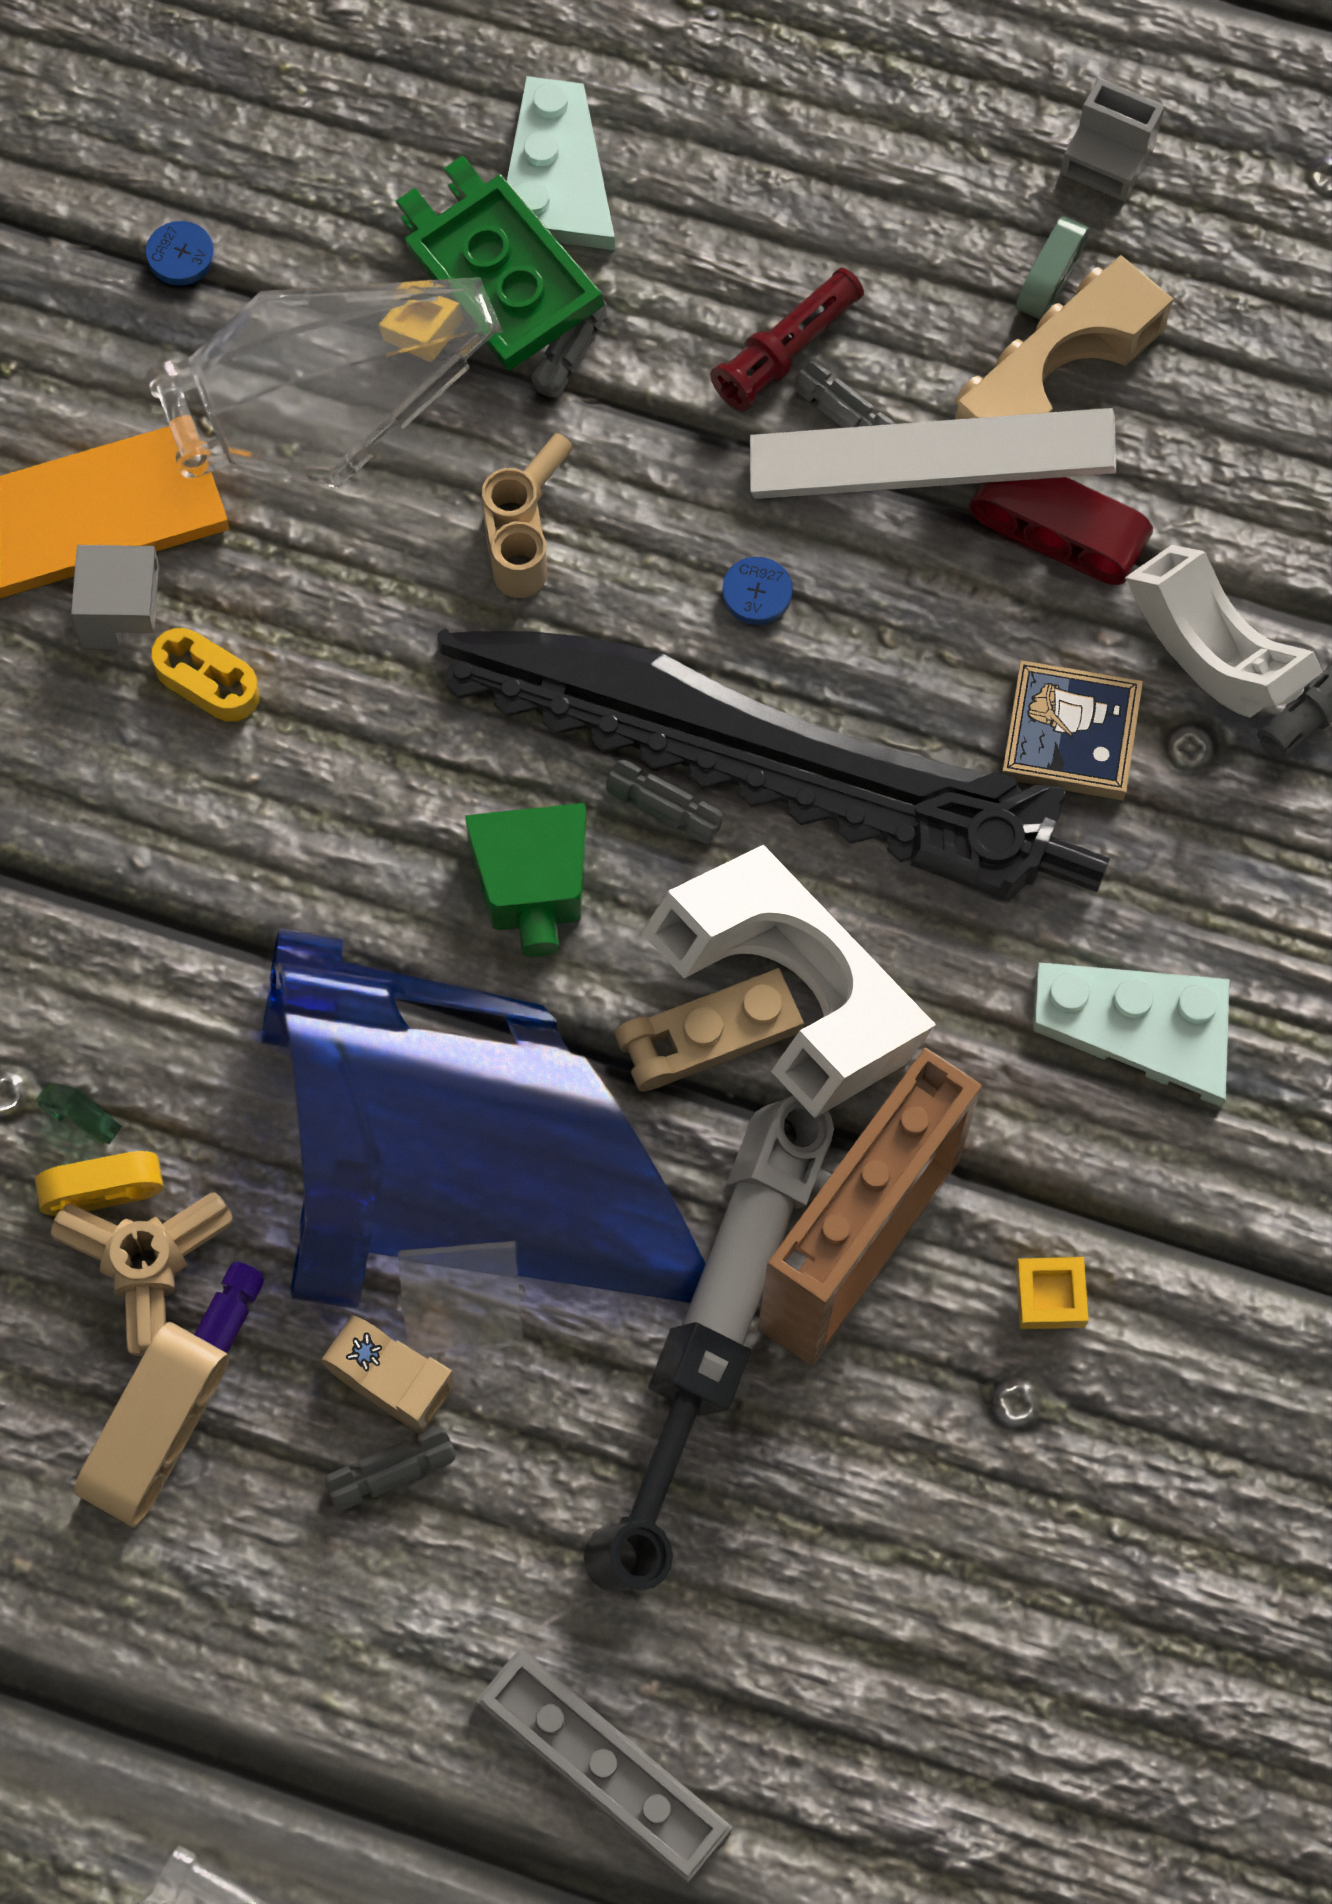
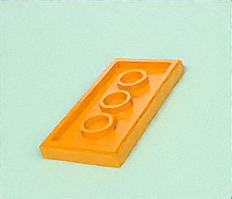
[0,419,230,599]

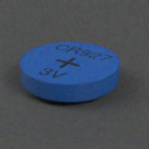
[146,221,215,285]
[722,557,793,625]

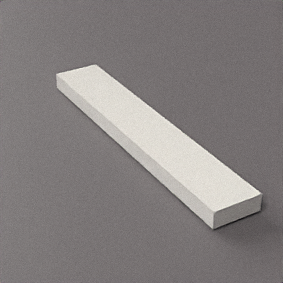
[750,408,1116,499]

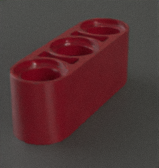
[969,477,1153,585]

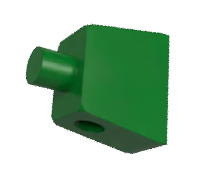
[465,803,586,957]

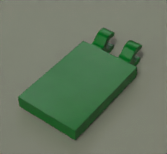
[396,156,605,372]

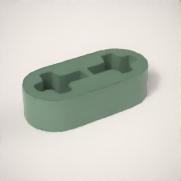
[1016,216,1090,320]

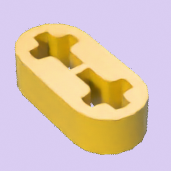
[151,628,260,722]
[35,1151,164,1216]

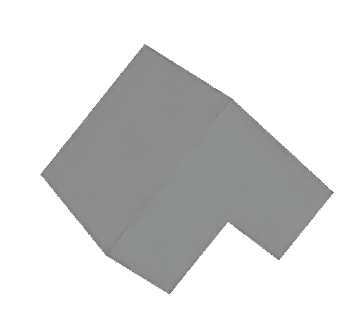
[1060,77,1165,202]
[71,545,159,650]

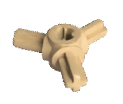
[51,1193,234,1357]

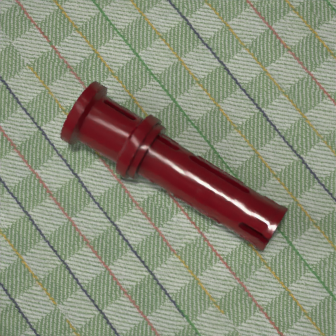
[710,267,864,412]

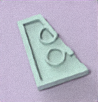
[1033,962,1230,1108]

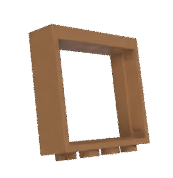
[758,1047,982,1367]

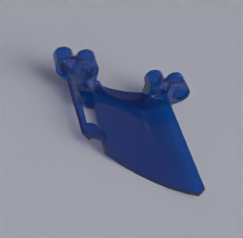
[261,928,706,1309]

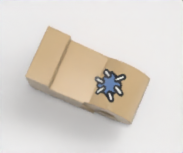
[321,1316,455,1435]

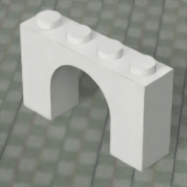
[641,845,936,1118]

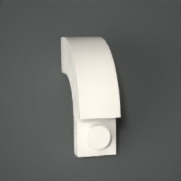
[1125,545,1323,718]

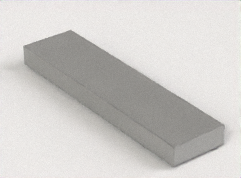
[475,1648,733,1885]

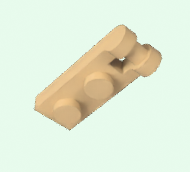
[614,968,804,1092]

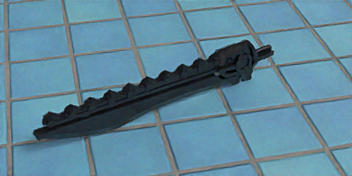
[437,629,1110,901]

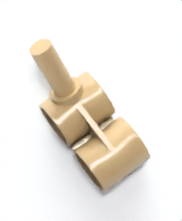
[482,433,573,598]

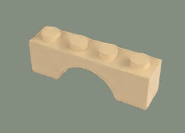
[955,255,1174,420]

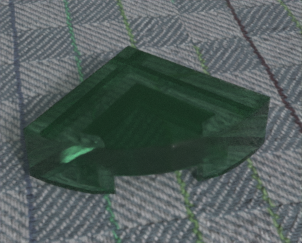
[36,1082,123,1145]

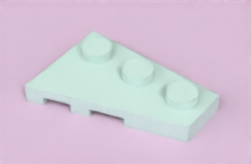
[507,76,615,250]

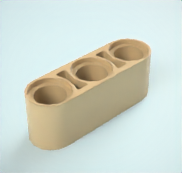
[74,1322,229,1528]

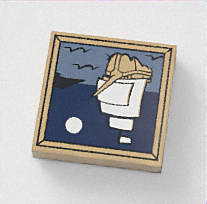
[1002,660,1143,801]

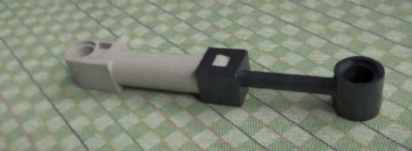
[584,1096,834,1592]

